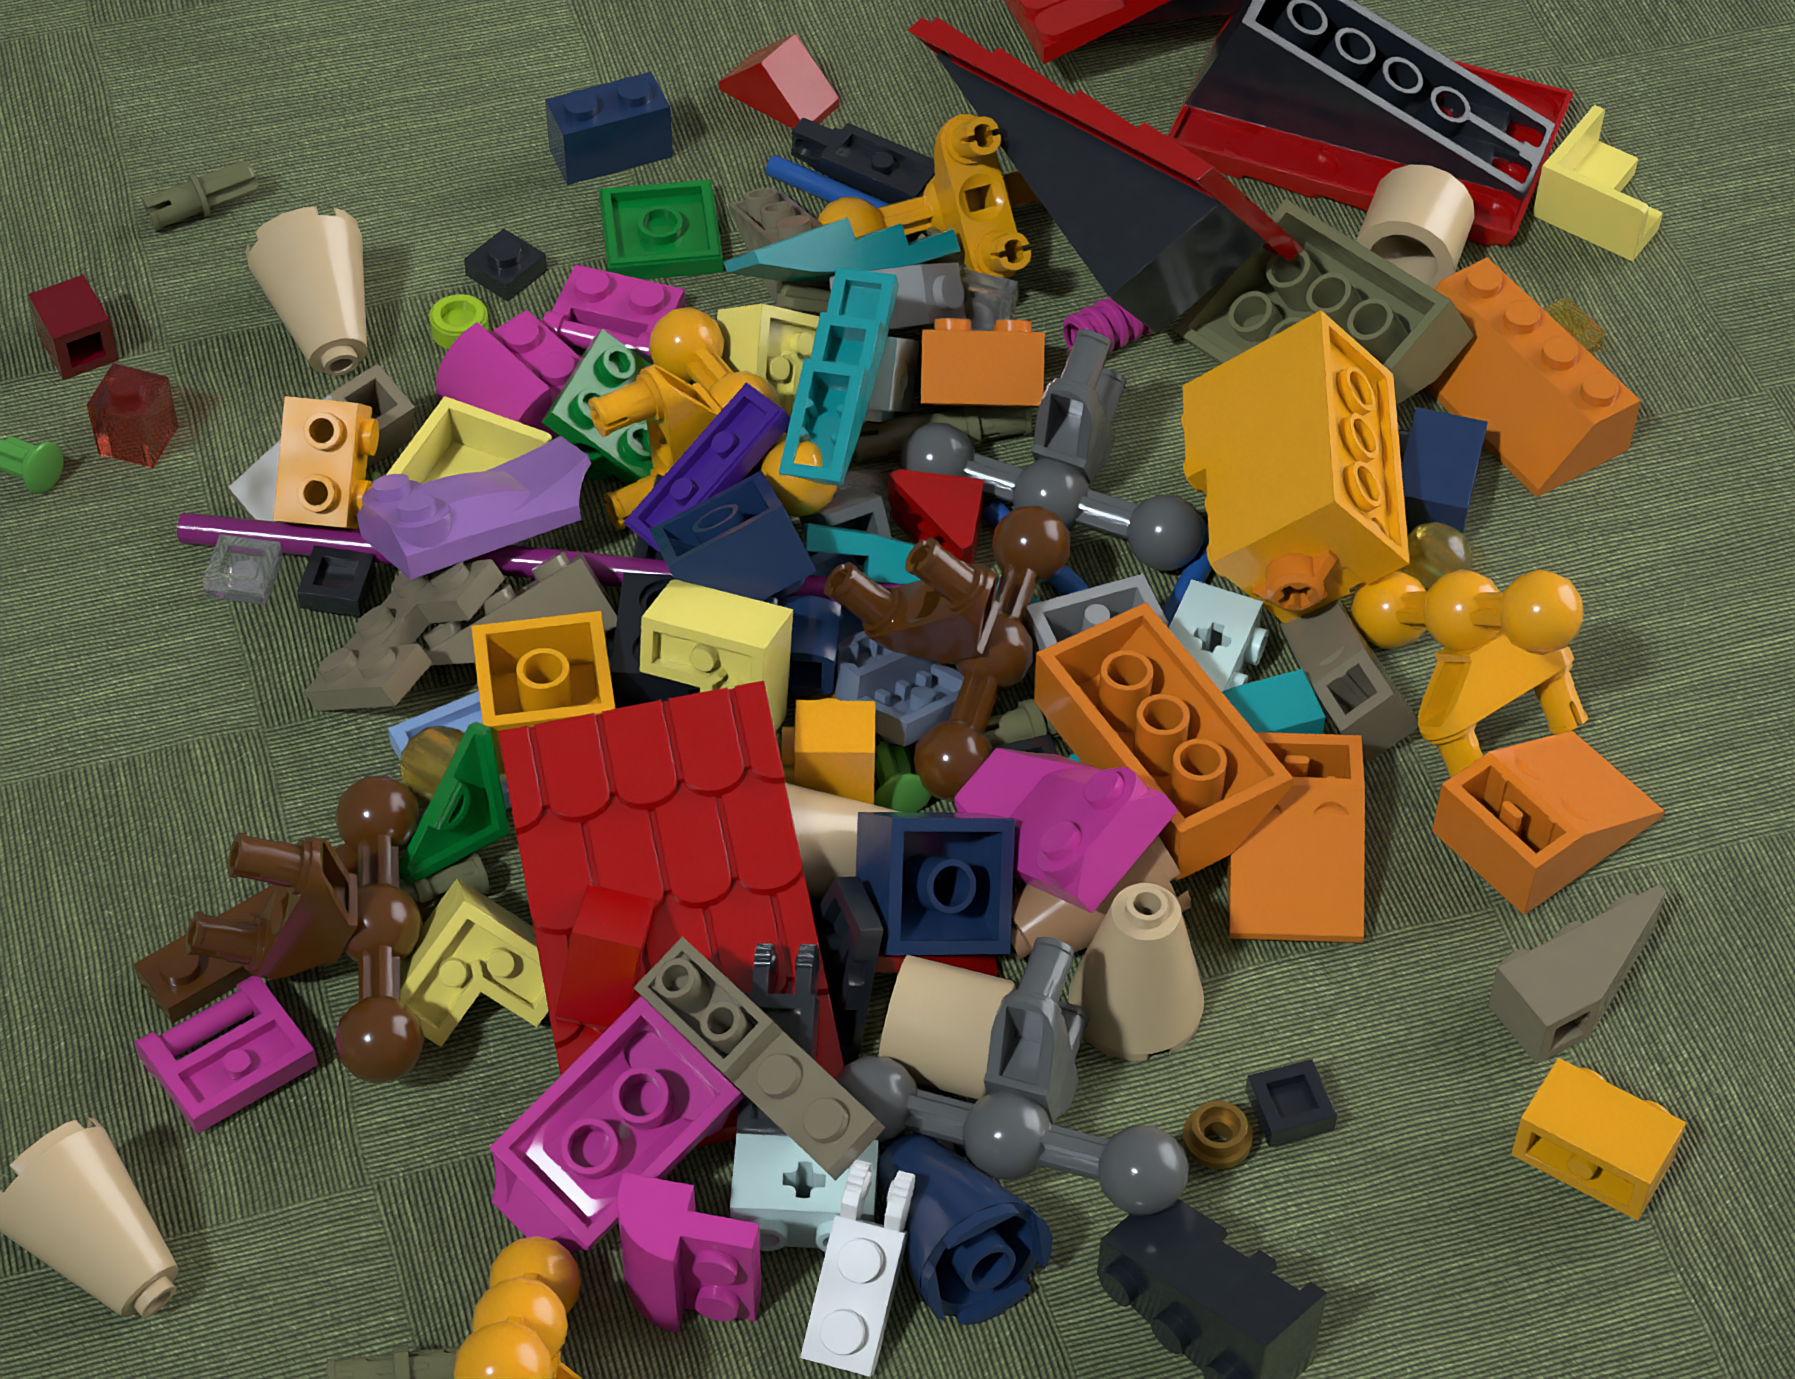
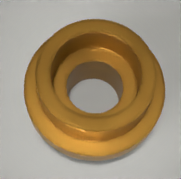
[1182,1101,1253,1169]

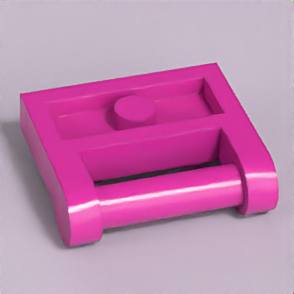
[542,264,685,365]
[134,976,318,1134]

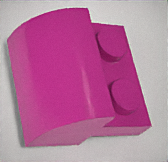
[436,310,581,439]
[617,1172,762,1333]

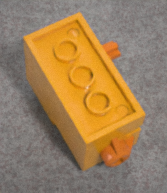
[1181,310,1410,624]

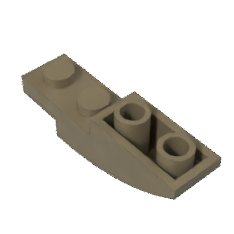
[634,936,885,1181]

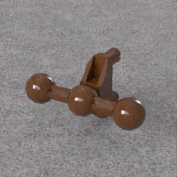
[824,506,1070,802]
[185,776,425,1084]

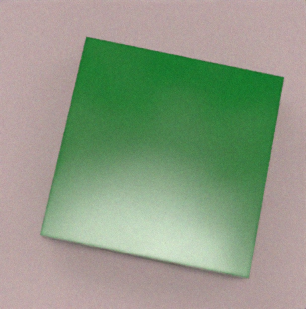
[599,179,723,280]

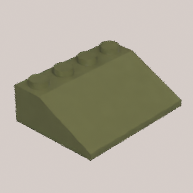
[1173,199,1474,405]

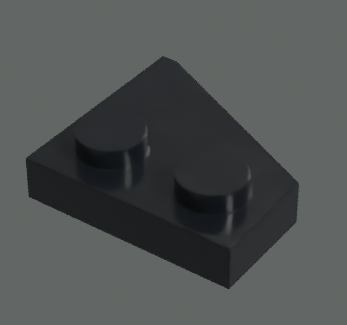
[813,876,883,1066]

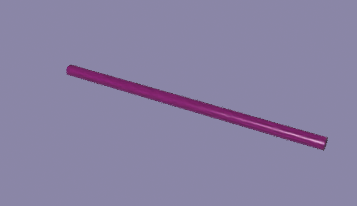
[177,512,905,610]

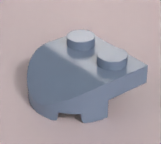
[834,631,964,746]

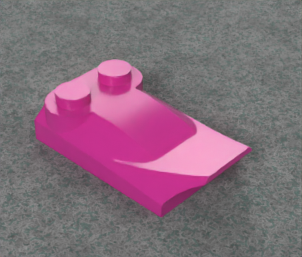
[954,748,1178,913]
[489,996,744,1252]

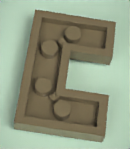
[304,559,505,711]

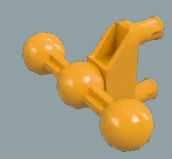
[817,114,1044,282]
[588,307,837,530]
[1351,569,1589,778]
[453,1235,582,1379]

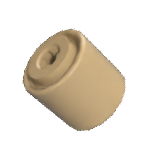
[1356,164,1475,289]
[878,955,1016,1100]

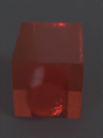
[86,363,179,468]

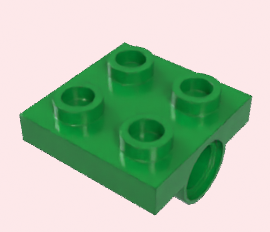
[542,329,653,485]

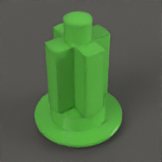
[0,436,64,494]
[875,740,931,812]

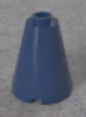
[877,1133,1053,1325]

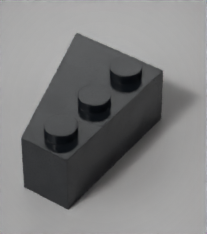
[1097,1199,1327,1379]

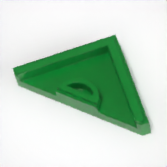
[399,721,510,885]

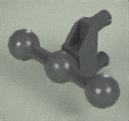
[900,329,1205,571]
[835,937,1189,1216]

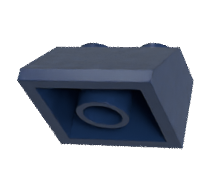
[649,471,817,601]
[855,812,1015,955]

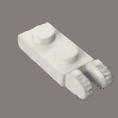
[800,1159,915,1377]

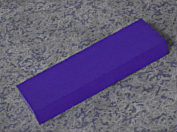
[623,382,791,556]

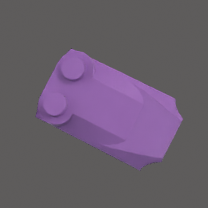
[357,436,591,580]

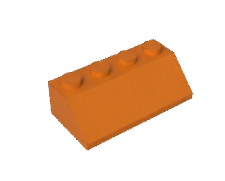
[1425,257,1641,498]
[1034,602,1294,881]

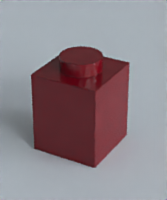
[28,274,119,380]

